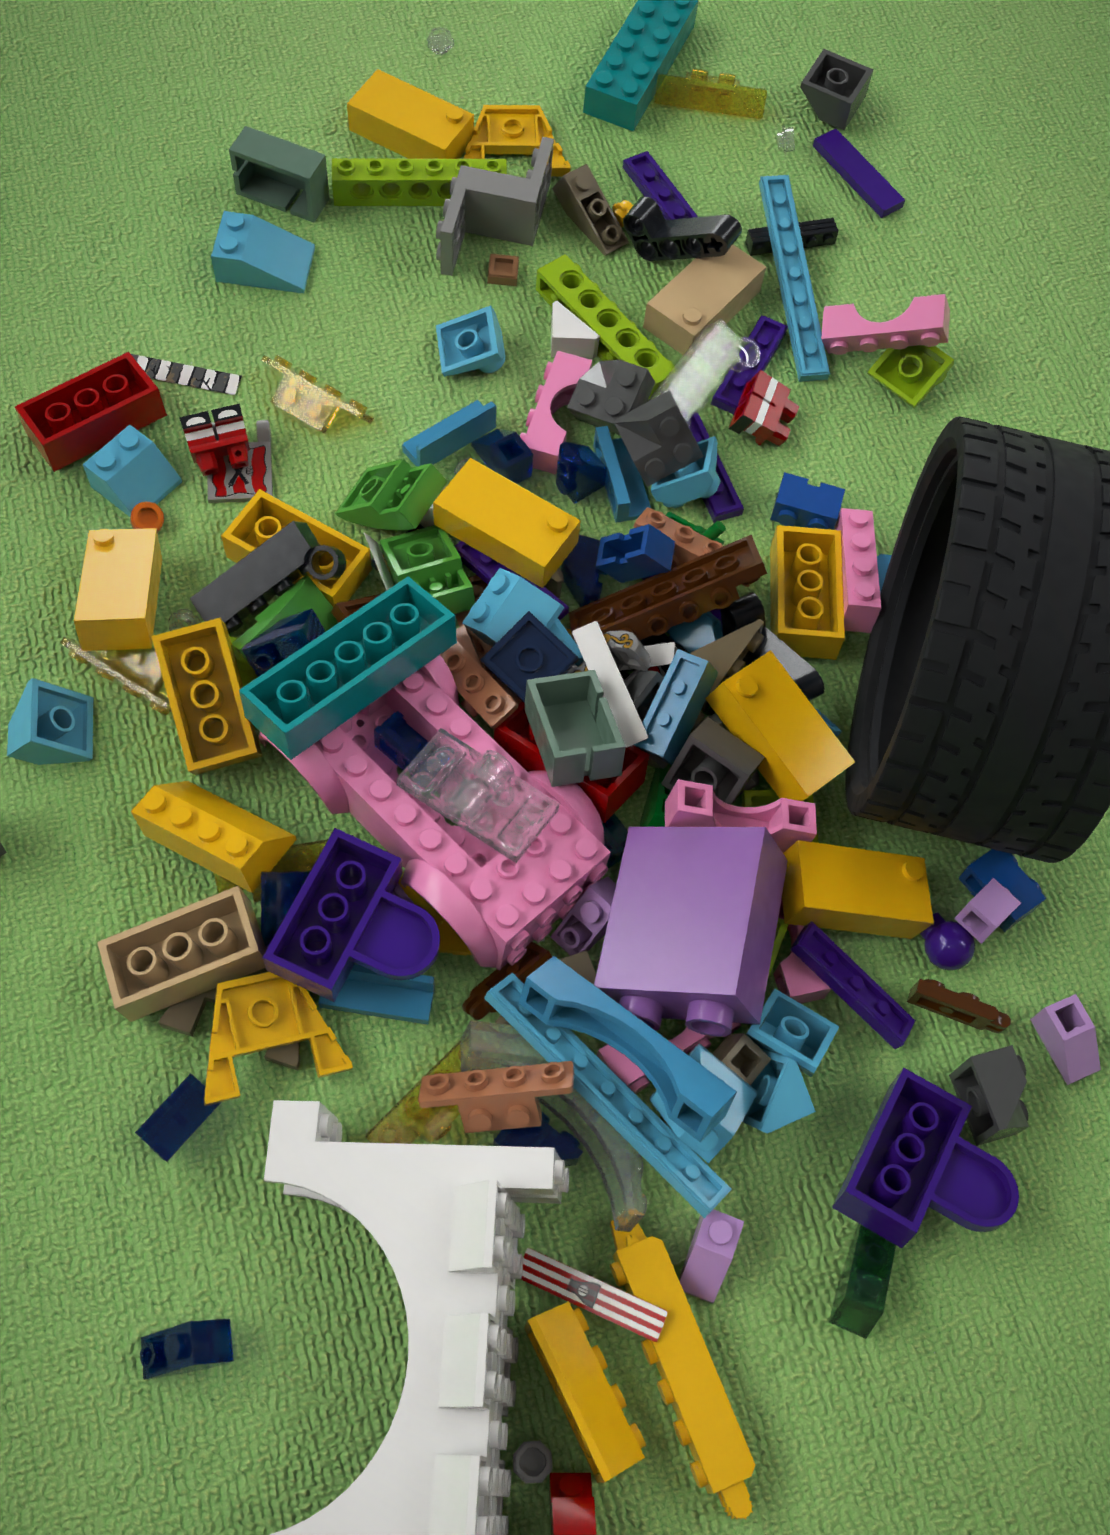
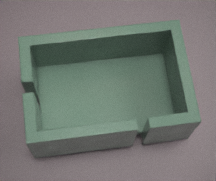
[229,126,330,222]
[524,670,626,787]

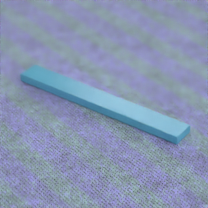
[759,175,830,382]
[484,972,732,1219]

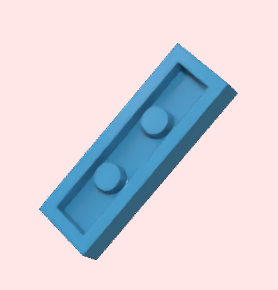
[402,400,497,466]
[593,425,651,523]
[634,649,718,765]
[318,964,435,1025]

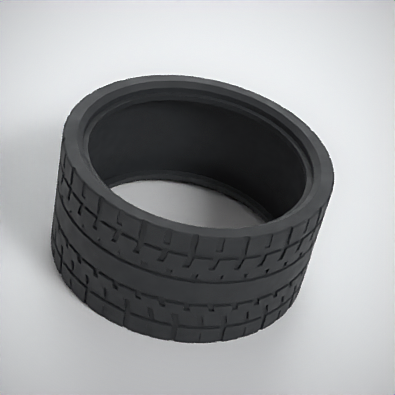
[845,416,1110,863]

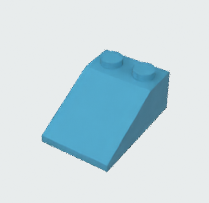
[211,211,315,294]

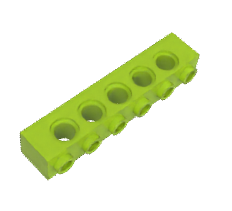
[332,158,507,206]
[536,254,678,402]

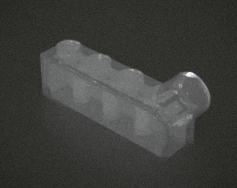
[647,319,760,426]

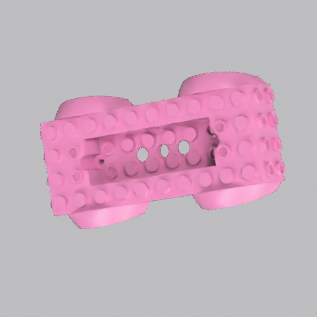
[259,655,611,970]

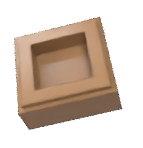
[487,254,519,286]

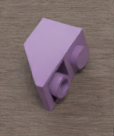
[551,877,616,956]
[954,878,1021,944]
[1030,994,1101,1085]

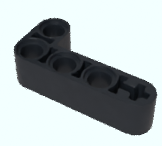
[623,196,742,261]
[720,592,825,701]

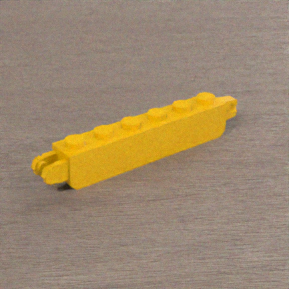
[610,1213,756,1520]

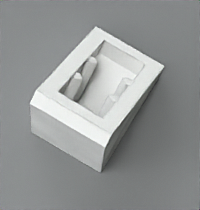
[551,301,600,359]

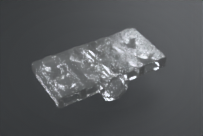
[397,728,560,863]

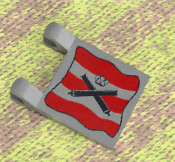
[207,420,273,503]

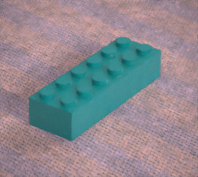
[583,0,698,132]
[239,576,457,760]

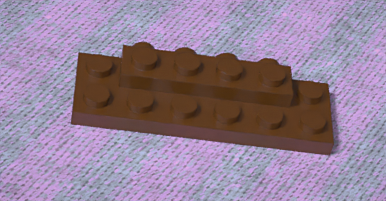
[568,535,768,644]

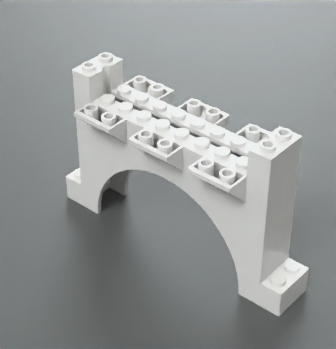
[264,1100,569,1535]

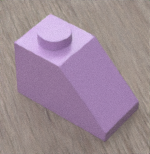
[679,1209,744,1304]

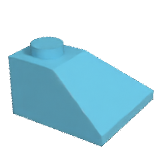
[7,678,94,765]
[650,1043,757,1163]

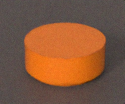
[130,501,164,533]

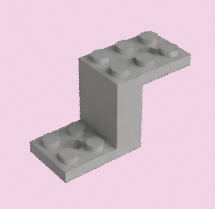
[436,137,554,276]

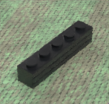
[745,218,839,256]

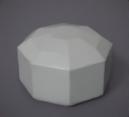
[513,1441,552,1484]

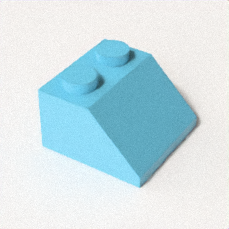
[83,425,182,517]
[462,568,565,647]
[746,988,840,1077]

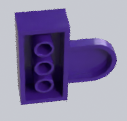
[262,828,440,1002]
[832,1067,1019,1248]

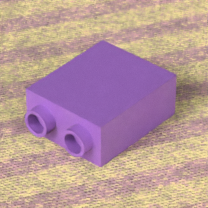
[594,827,788,1037]

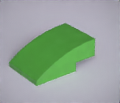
[335,458,448,530]
[380,525,475,614]
[232,576,338,676]

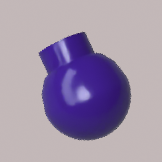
[920,913,975,971]

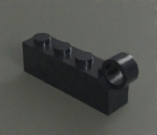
[190,521,346,634]

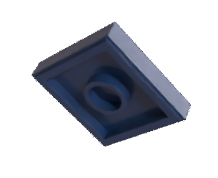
[480,611,579,703]

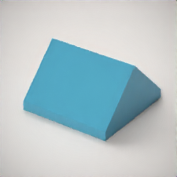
[742,1049,816,1134]

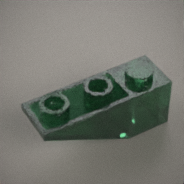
[829,1223,896,1339]

